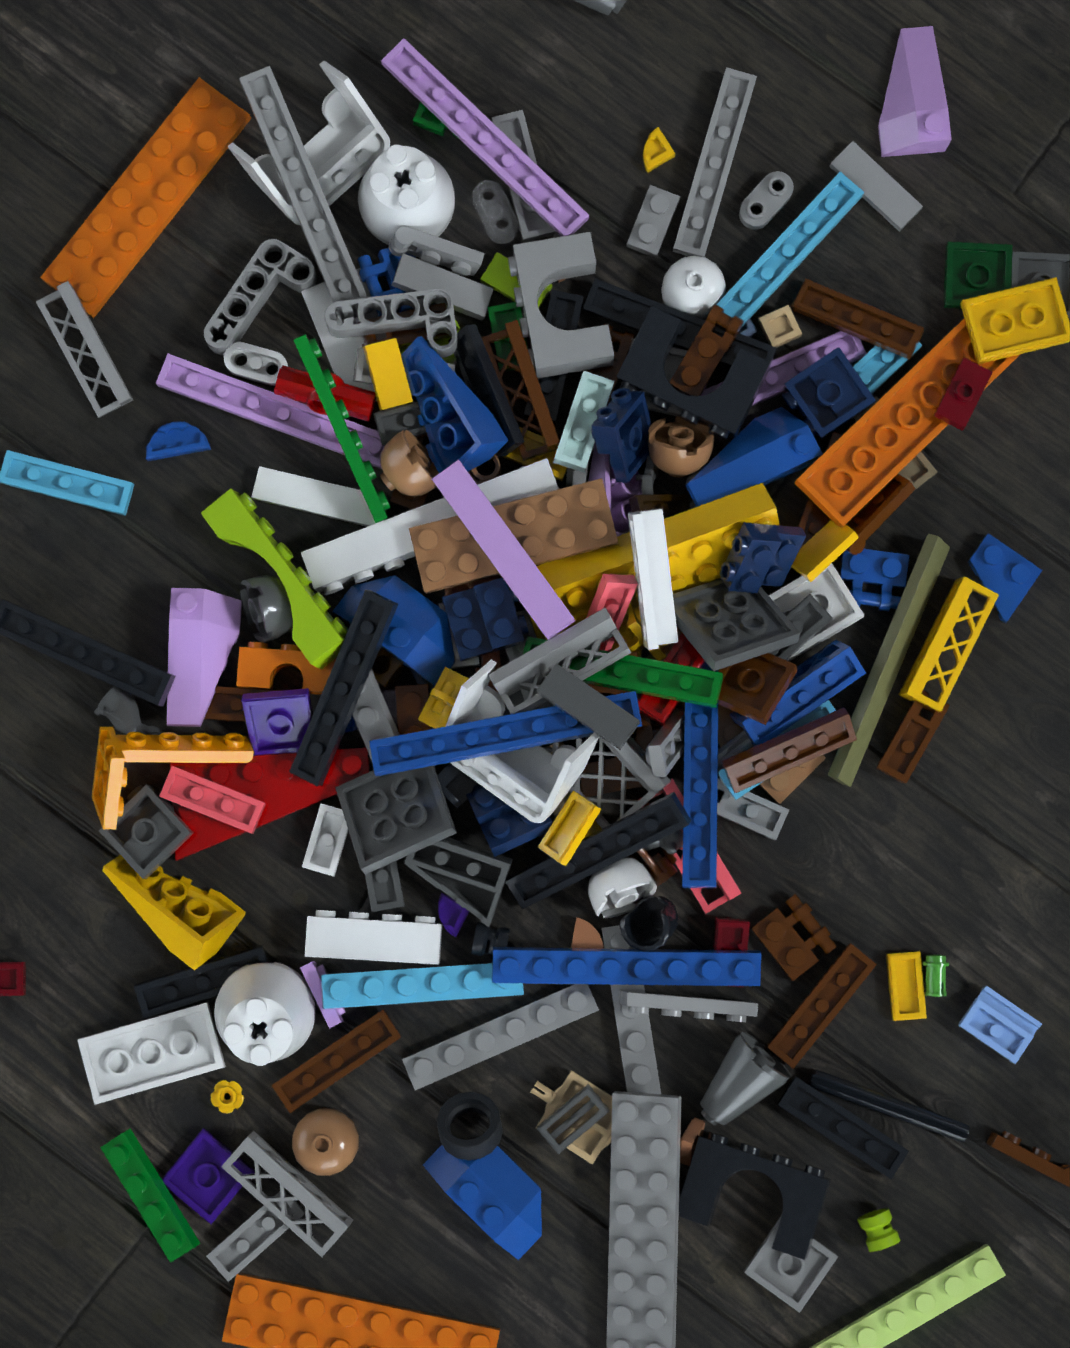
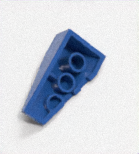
[401,336,508,473]
[685,407,823,507]

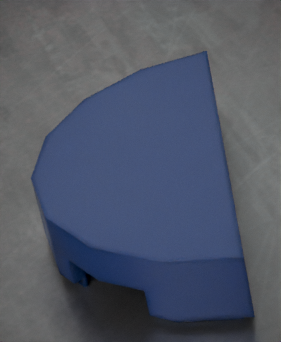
[146,422,211,461]

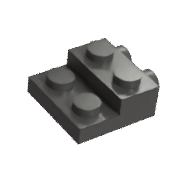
[99,784,194,879]

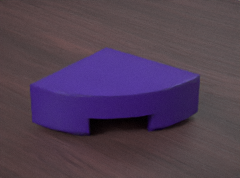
[438,893,470,937]

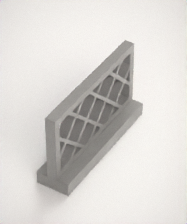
[542,705,671,829]

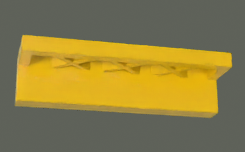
[899,576,999,712]

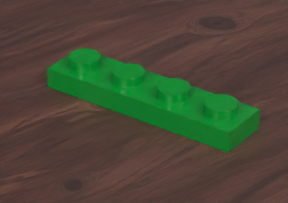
[100,1128,201,1263]

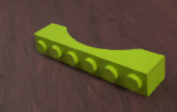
[201,488,348,669]

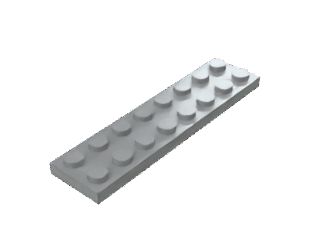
[606,1091,681,1348]

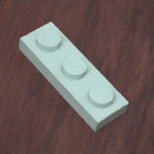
[553,371,614,473]

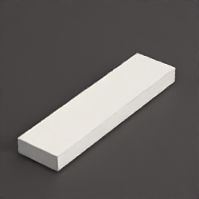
[251,466,381,527]

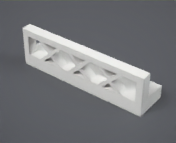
[628,508,678,650]

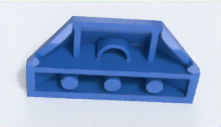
[332,575,456,687]
[423,1145,542,1260]

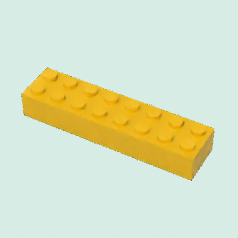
[527,483,780,640]

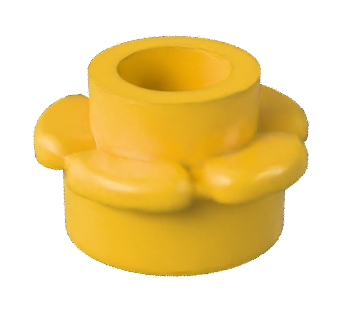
[211,1080,244,1113]

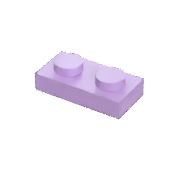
[300,961,346,1028]

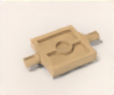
[530,1070,612,1165]

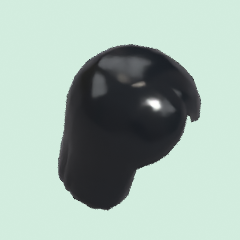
[619,896,679,951]

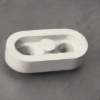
[224,342,288,386]

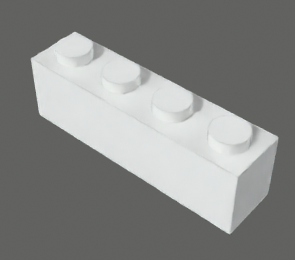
[305,910,442,965]

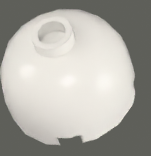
[661,255,726,320]
[588,857,657,918]

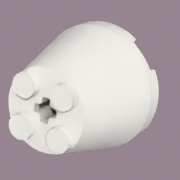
[358,145,455,245]
[214,962,315,1066]

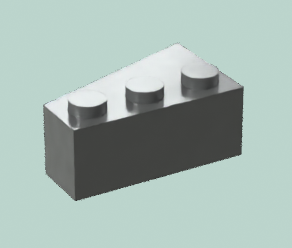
[404,837,513,927]

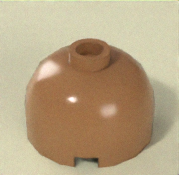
[647,417,714,478]
[380,430,439,497]
[292,1108,359,1176]

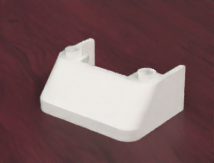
[227,61,390,225]
[445,659,600,823]

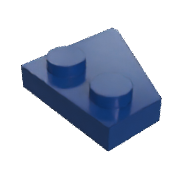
[968,533,1042,623]

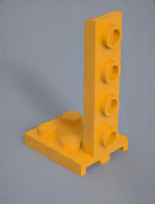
[92,727,254,829]

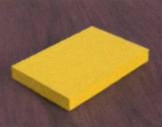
[960,277,1070,364]

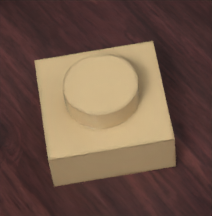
[758,305,802,348]

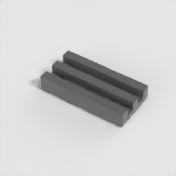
[537,1084,610,1154]

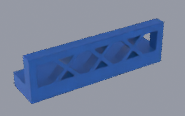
[729,640,866,747]

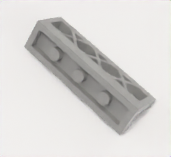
[36,281,133,418]
[488,608,631,714]
[221,1131,353,1257]

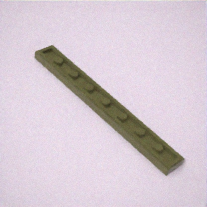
[828,534,950,787]

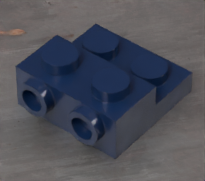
[782,347,876,441]
[591,388,651,483]
[720,522,806,593]
[442,578,529,662]
[466,784,552,857]

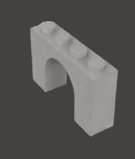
[508,232,614,378]

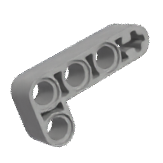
[204,239,317,355]
[324,289,457,357]

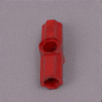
[274,365,376,421]

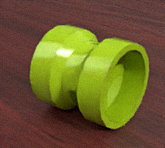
[857,1208,901,1252]

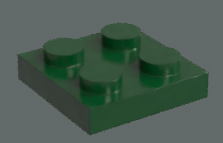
[944,242,1013,309]

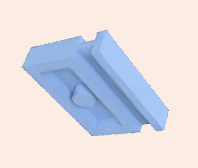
[958,985,1042,1064]

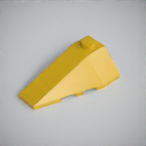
[102,855,246,970]

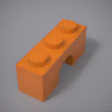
[236,642,336,695]

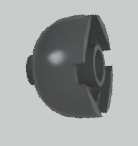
[240,575,293,642]

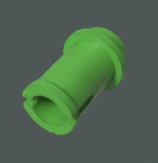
[922,955,949,997]

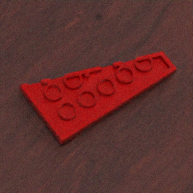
[170,748,370,861]

